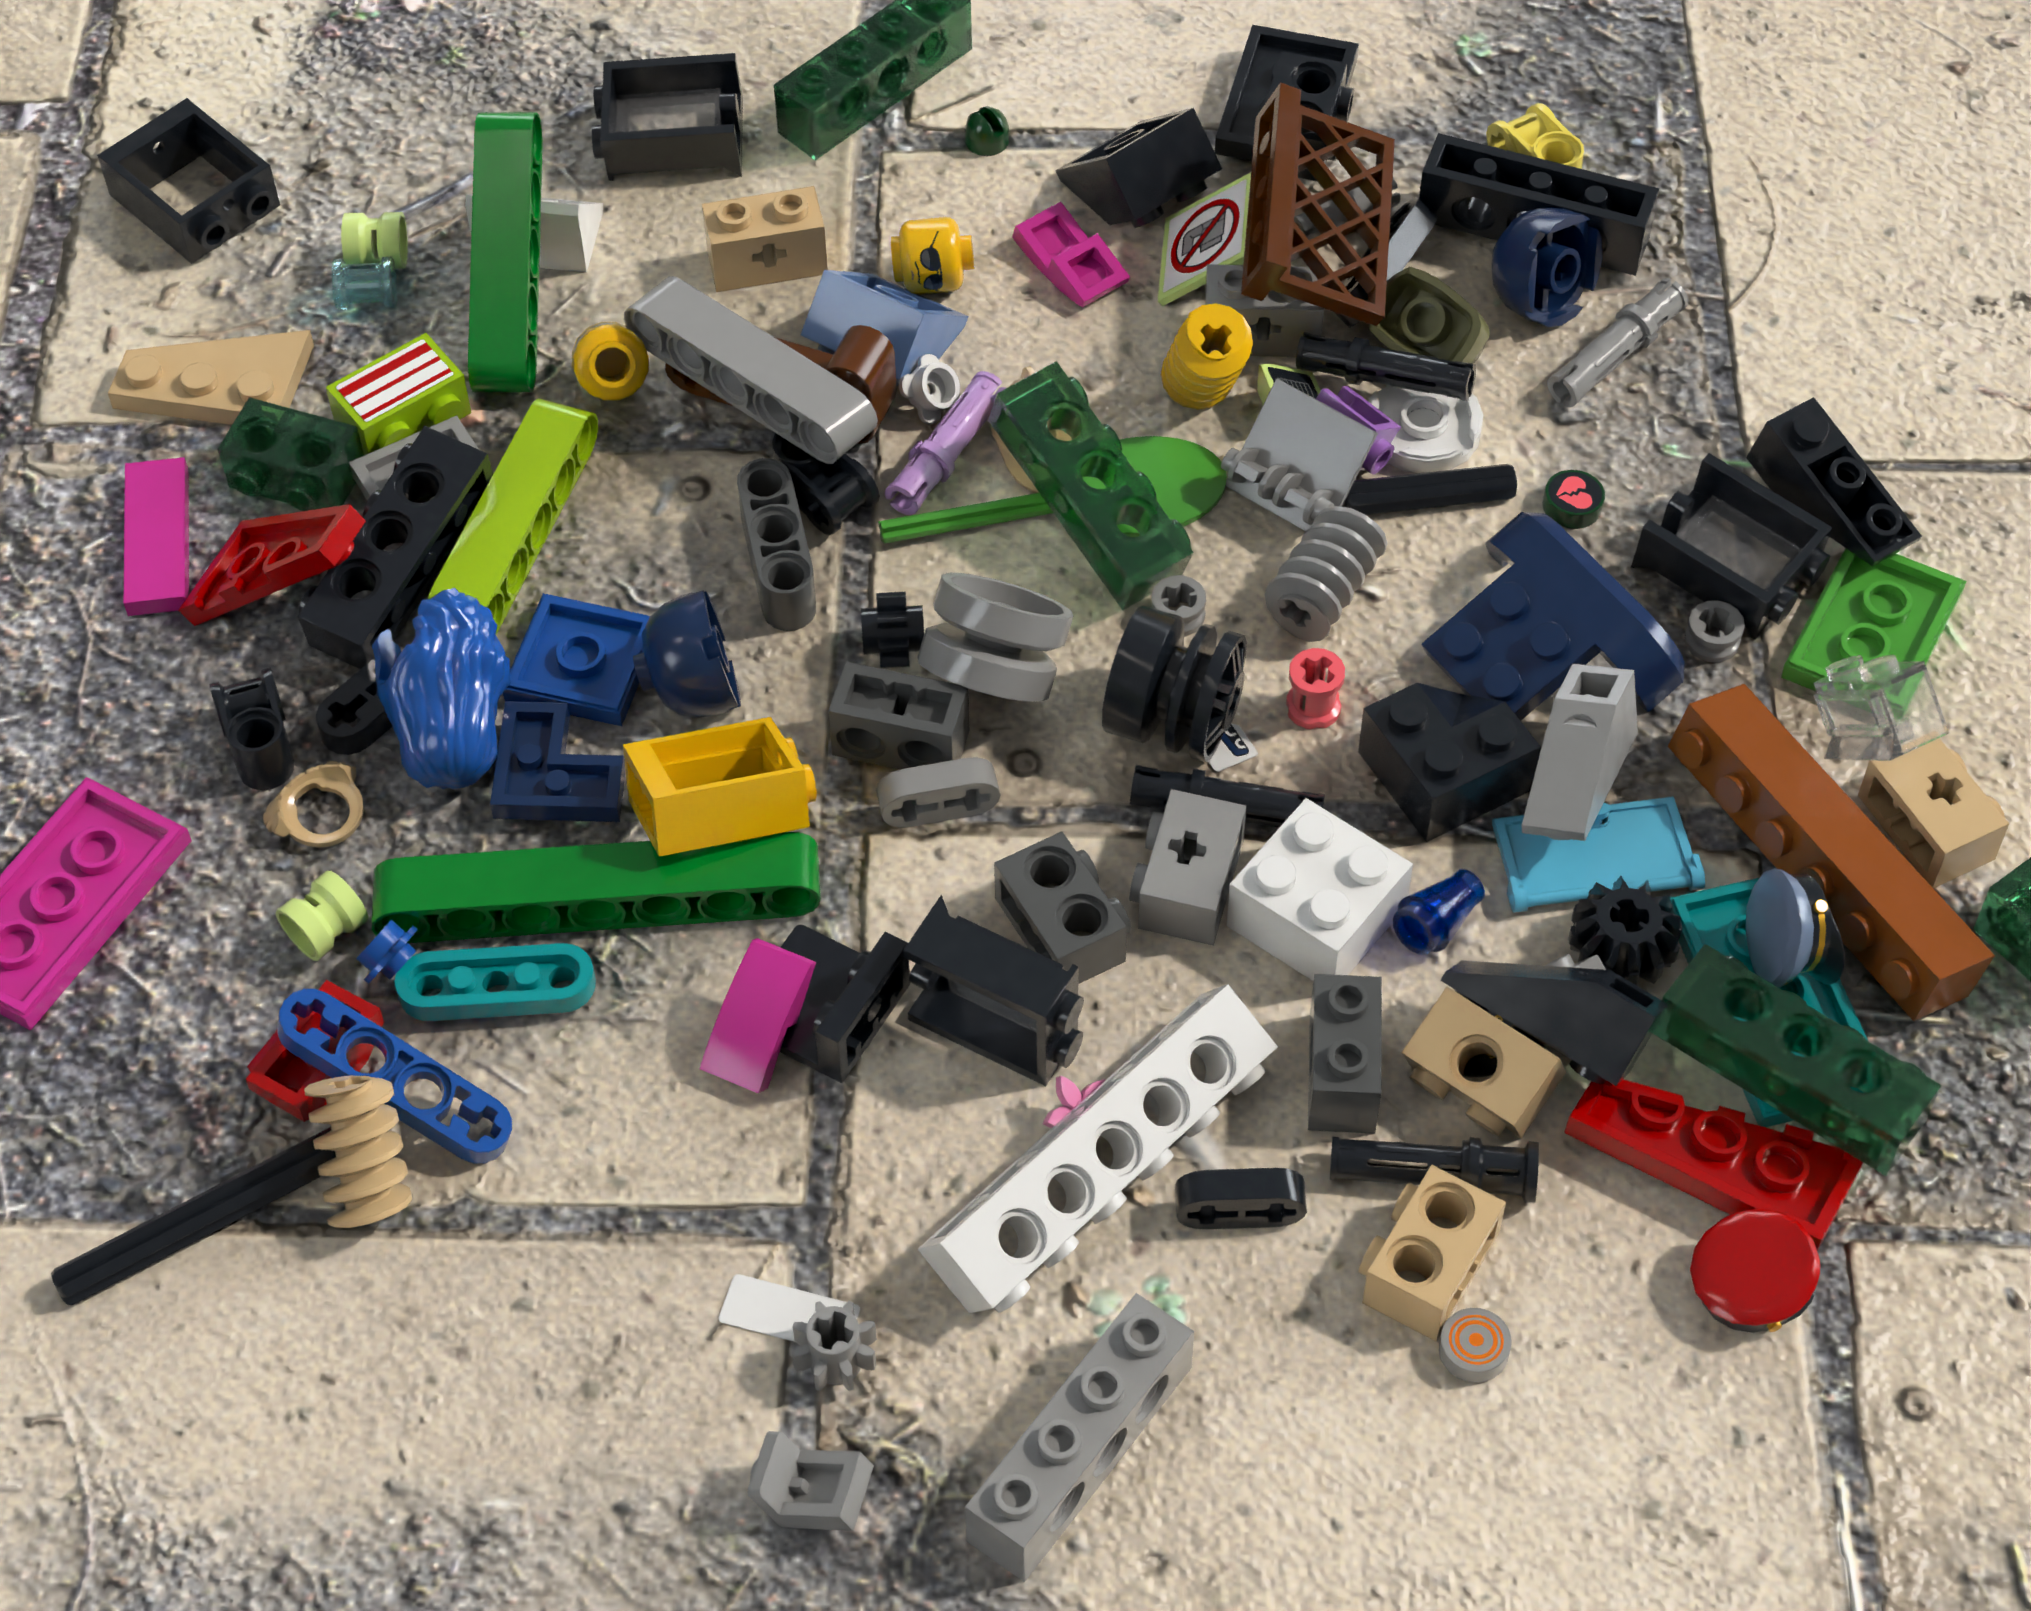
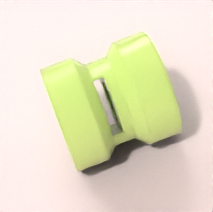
[341,212,408,270]
[275,870,369,961]

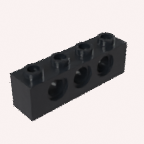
[1419,133,1660,276]
[297,426,493,669]

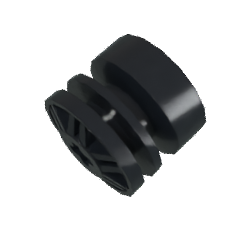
[1102,605,1247,762]

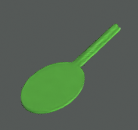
[878,436,1227,544]

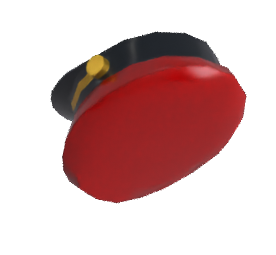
[1690,1209,1820,1333]

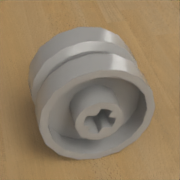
[917,572,1073,702]

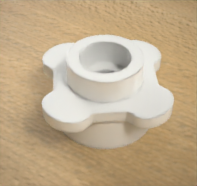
[899,354,960,424]

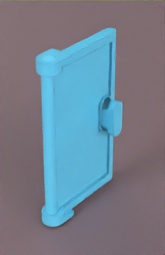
[1492,797,1705,913]

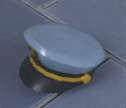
[1746,868,1845,990]

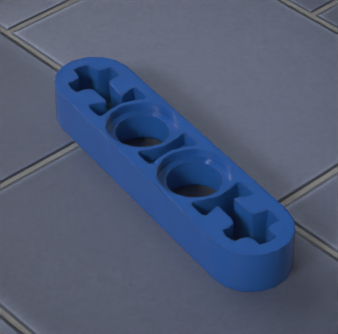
[277,989,512,1164]

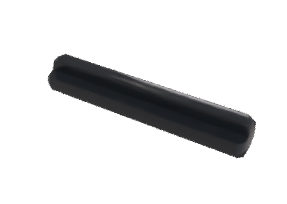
[1342,464,1517,515]

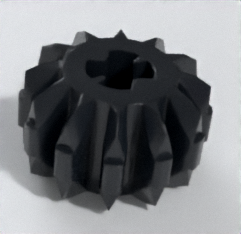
[1568,876,1682,985]

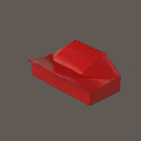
[245,980,384,1122]

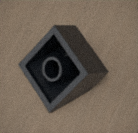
[1055,108,1222,228]

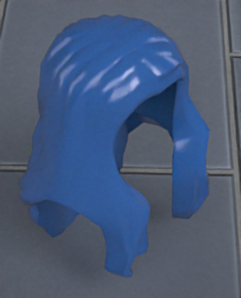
[372,588,511,789]

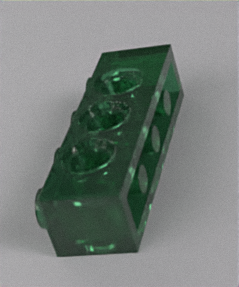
[774,0,972,161]
[988,361,1194,610]
[1653,944,1942,1176]

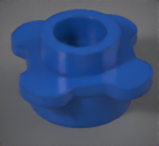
[356,920,418,984]

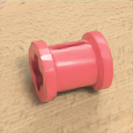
[1286,648,1345,729]

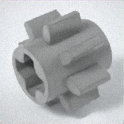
[792,1301,877,1391]

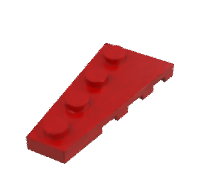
[1564,1079,1871,1251]

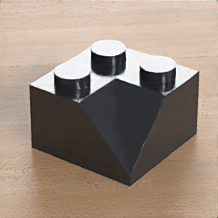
[1358,683,1541,842]

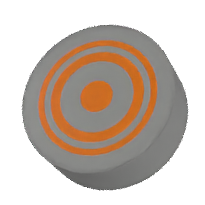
[1439,1308,1512,1382]

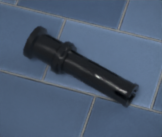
[1330,1137,1539,1203]

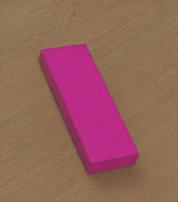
[123,457,189,616]

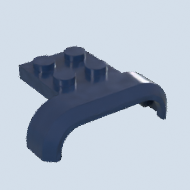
[1421,512,1685,721]

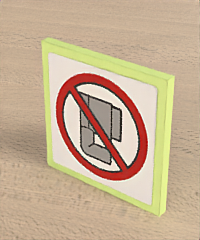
[1157,172,1251,306]

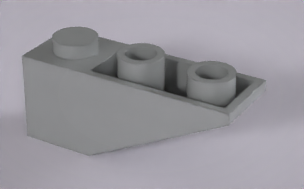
[1521,664,1638,841]

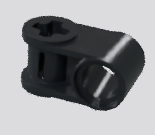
[772,433,880,535]
[209,667,294,790]

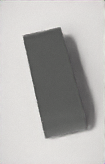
[737,458,816,631]

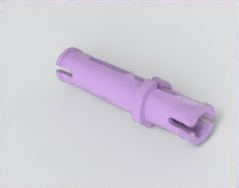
[885,371,1006,515]

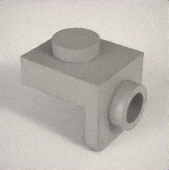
[748,1431,874,1531]

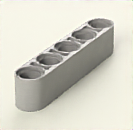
[624,276,878,464]

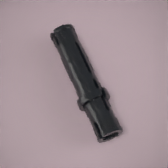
[1296,332,1476,401]
[1130,765,1325,828]

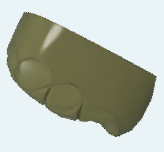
[1369,266,1490,364]

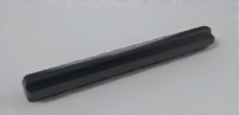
[51,1127,336,1305]

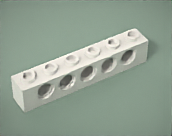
[918,984,1278,1313]

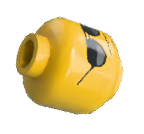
[891,217,975,295]
[572,322,649,401]

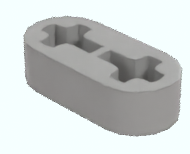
[876,757,1001,828]

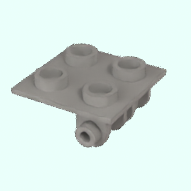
[1221,379,1378,531]

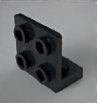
[780,924,910,1083]

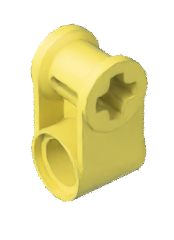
[1486,103,1584,169]

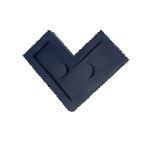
[490,701,626,822]

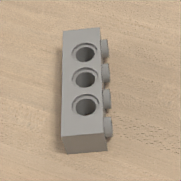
[965,1293,1194,1582]

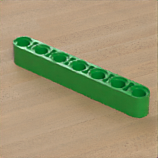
[371,832,821,943]

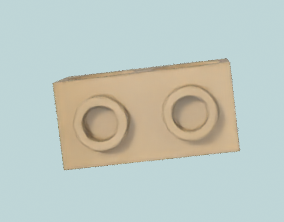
[1359,1165,1506,1342]

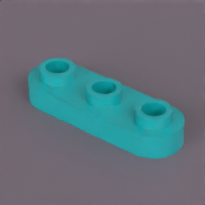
[395,943,596,1021]

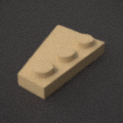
[108,330,314,432]

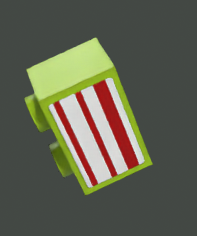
[326,333,472,456]

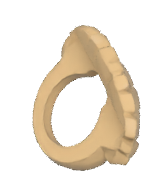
[263,761,364,848]

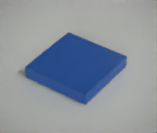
[503,593,650,726]

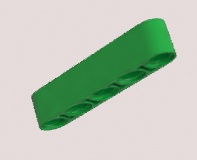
[468,112,543,392]

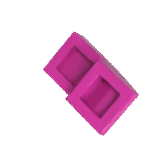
[1012,201,1130,308]
[699,938,816,1094]

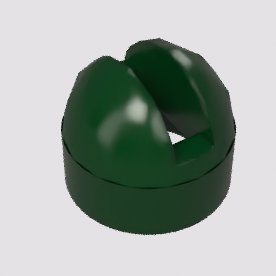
[965,106,1009,156]

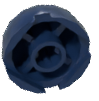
[1491,208,1603,327]
[633,590,741,718]

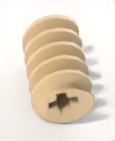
[304,1075,412,1228]

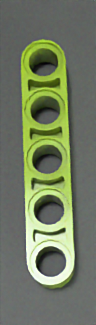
[428,398,598,635]

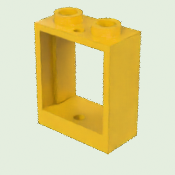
[623,717,817,857]

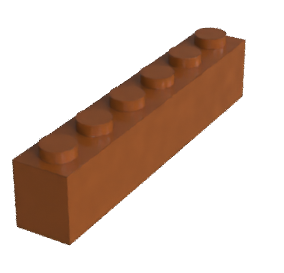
[1667,684,1995,1021]

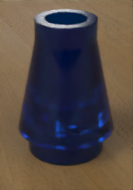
[1392,869,1485,955]

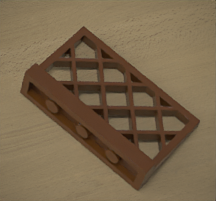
[1241,82,1395,327]

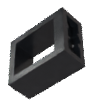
[97,98,280,264]

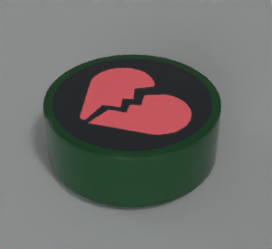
[1542,470,1605,529]

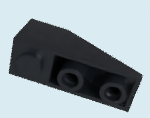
[1746,397,1922,566]
[1440,960,1669,1086]

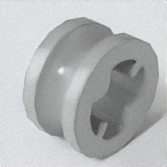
[1151,575,1206,637]
[1684,601,1745,663]

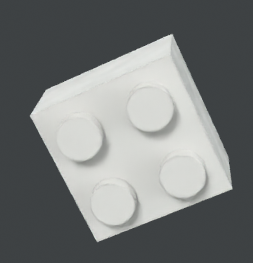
[1227,798,1413,981]

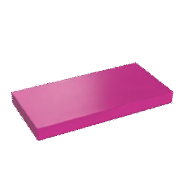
[0,777,192,1031]

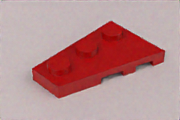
[178,504,366,626]

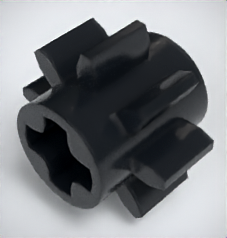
[861,591,924,668]

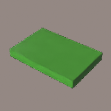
[1781,548,1967,725]

